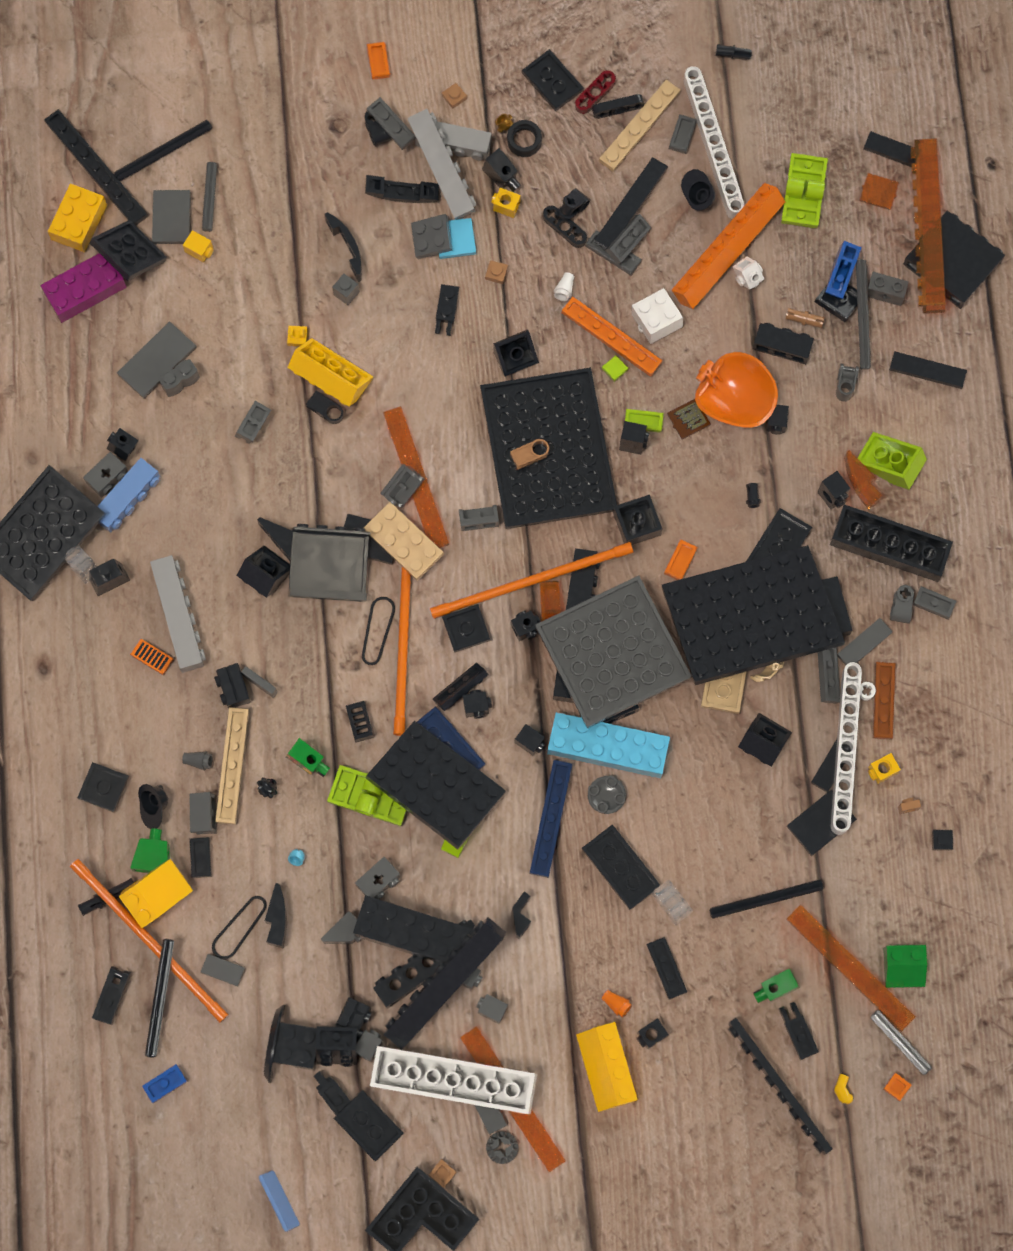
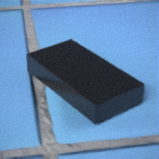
[189,837,212,878]

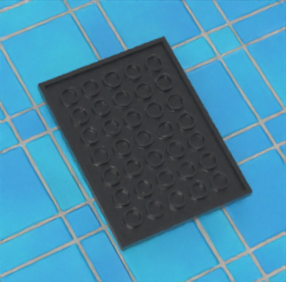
[480,367,617,529]
[662,545,845,685]

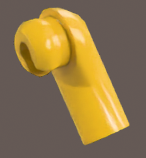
[834,1074,853,1104]

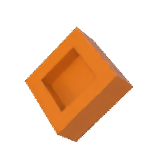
[883,1073,911,1101]

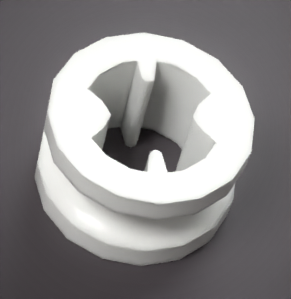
[860,682,876,701]

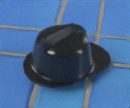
[681,169,715,211]
[138,784,168,829]

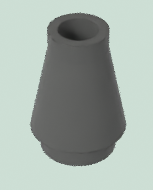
[182,751,213,770]

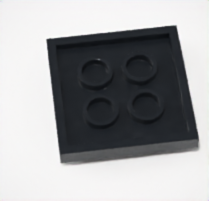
[90,220,167,281]

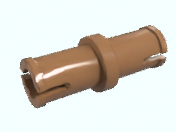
[786,308,825,329]

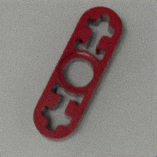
[575,70,616,114]

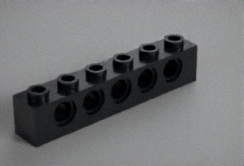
[373,919,475,1009]

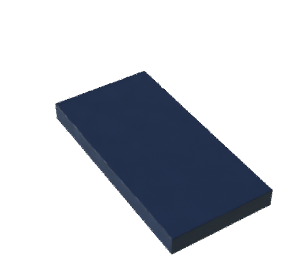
[417,706,486,770]

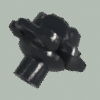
[257,777,277,799]

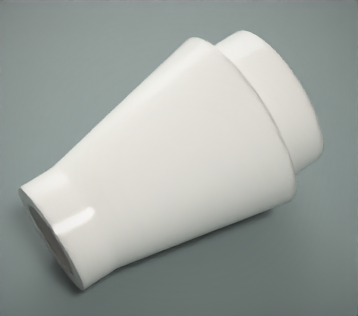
[554,272,574,301]

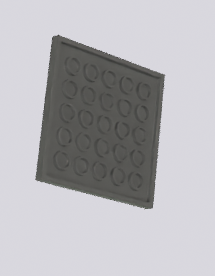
[535,575,692,728]

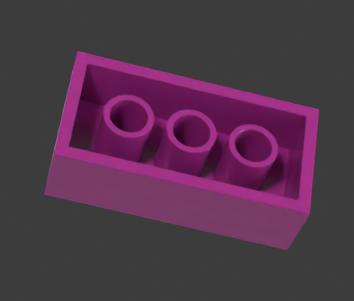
[40,253,127,323]

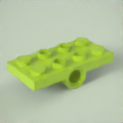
[781,153,828,229]
[327,765,407,827]

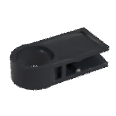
[306,390,344,424]

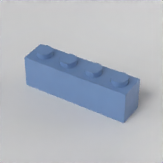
[98,458,160,533]

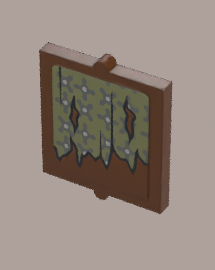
[667,399,711,440]

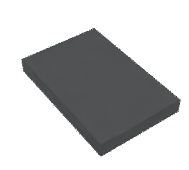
[152,190,191,244]

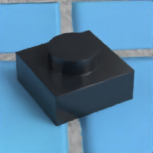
[932,830,953,851]

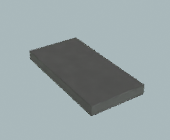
[117,321,197,399]

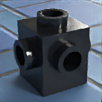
[510,611,541,641]

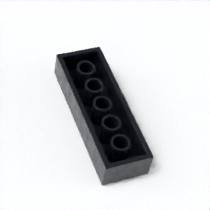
[830,504,953,582]
[353,895,475,963]

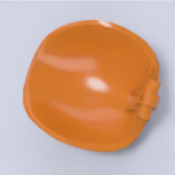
[695,352,778,428]

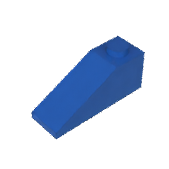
[825,241,862,299]

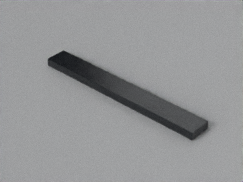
[44,109,148,226]

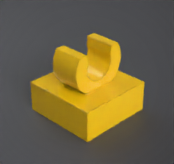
[287,326,308,346]

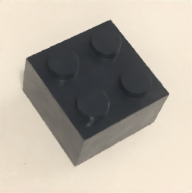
[613,494,662,545]

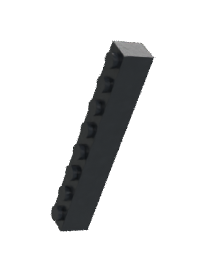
[553,548,600,703]
[384,917,506,1050]

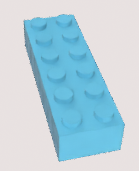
[547,712,670,779]

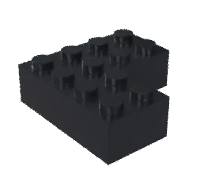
[365,1167,480,1251]

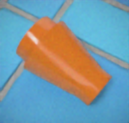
[602,990,632,1018]

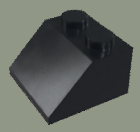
[236,546,290,598]
[738,713,792,767]

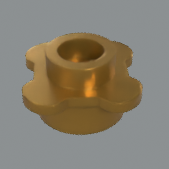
[495,114,513,133]

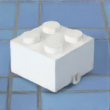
[632,288,683,344]

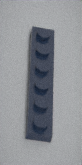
[529,760,572,878]

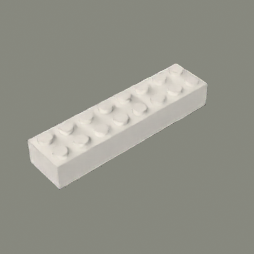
[370,1046,537,1114]

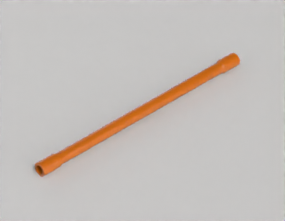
[430,542,634,619]
[393,567,411,736]
[70,859,229,1023]

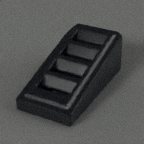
[346,701,374,743]

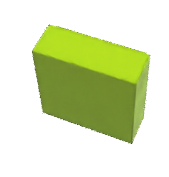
[602,355,628,382]

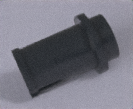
[746,483,761,508]

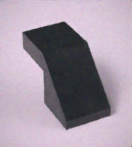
[512,891,531,939]

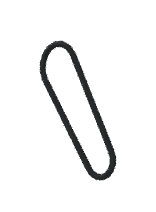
[362,597,395,665]
[212,896,267,959]

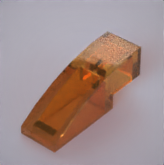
[844,450,883,510]
[540,581,561,642]

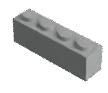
[415,121,492,160]

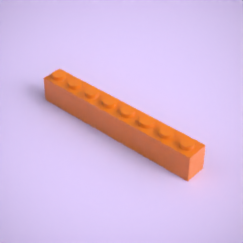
[672,183,785,309]

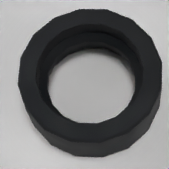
[507,120,542,157]

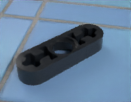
[592,94,645,119]
[543,206,587,248]

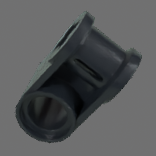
[364,111,392,147]
[557,188,590,220]

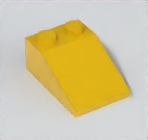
[119,858,193,928]

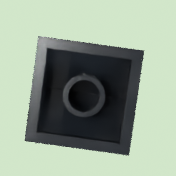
[493,329,539,376]

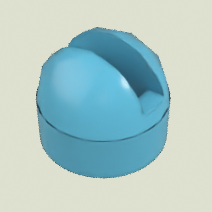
[288,849,305,866]

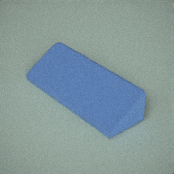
[259,1171,300,1232]

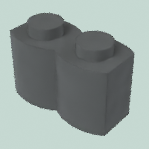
[158,359,200,397]

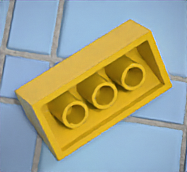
[287,338,373,407]
[576,1022,637,1112]

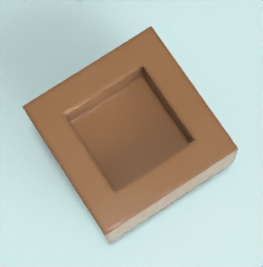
[442,83,467,109]
[485,260,508,284]
[898,798,921,814]
[429,1159,457,1188]

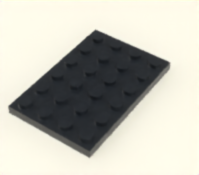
[0,465,106,601]
[366,721,506,849]

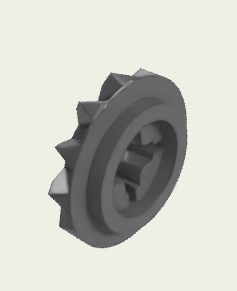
[486,1131,518,1164]

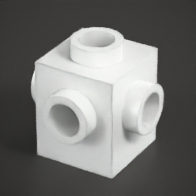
[733,257,764,289]

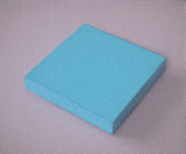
[439,218,476,259]

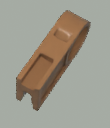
[510,439,549,470]

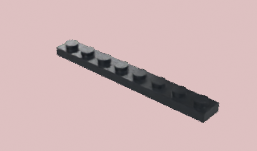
[728,1018,833,1155]

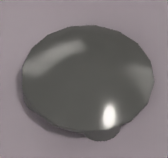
[587,776,626,814]

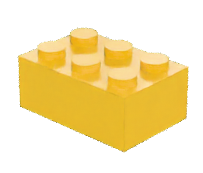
[48,183,107,253]

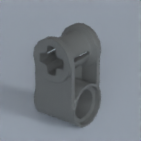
[836,363,859,402]
[890,585,914,624]

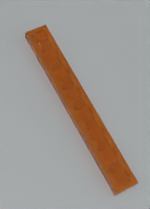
[383,406,449,548]
[786,905,915,1031]
[460,1026,566,1172]

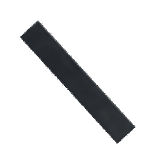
[594,157,668,250]

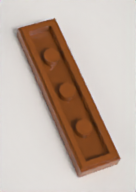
[873,662,896,740]

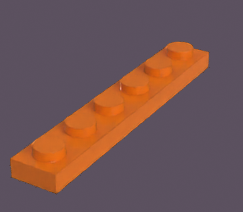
[561,297,662,377]

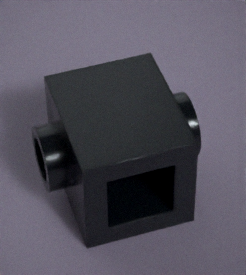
[107,428,139,461]
[463,690,492,719]

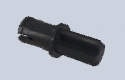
[715,44,752,60]

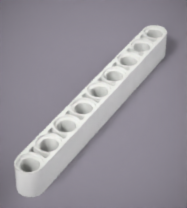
[684,66,744,219]
[831,662,862,835]

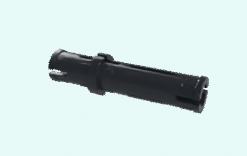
[78,878,134,916]

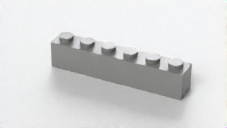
[407,109,477,220]
[150,555,206,673]

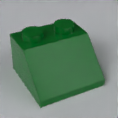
[883,945,927,988]

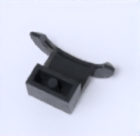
[264,1005,317,1084]

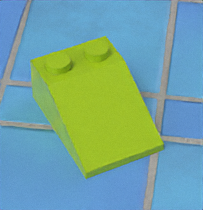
[855,432,927,490]

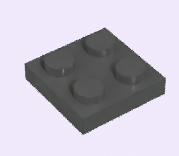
[411,214,452,259]

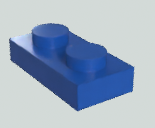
[142,1064,187,1103]

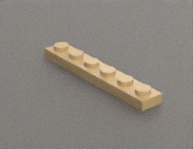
[599,80,681,172]
[215,707,249,825]

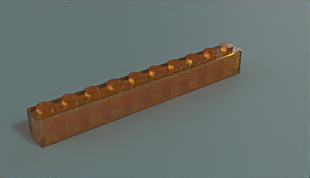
[911,138,946,314]

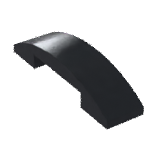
[365,175,439,203]
[324,212,362,282]

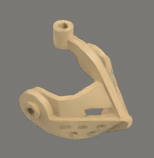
[750,662,784,682]

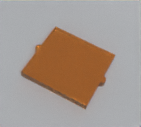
[860,173,899,210]

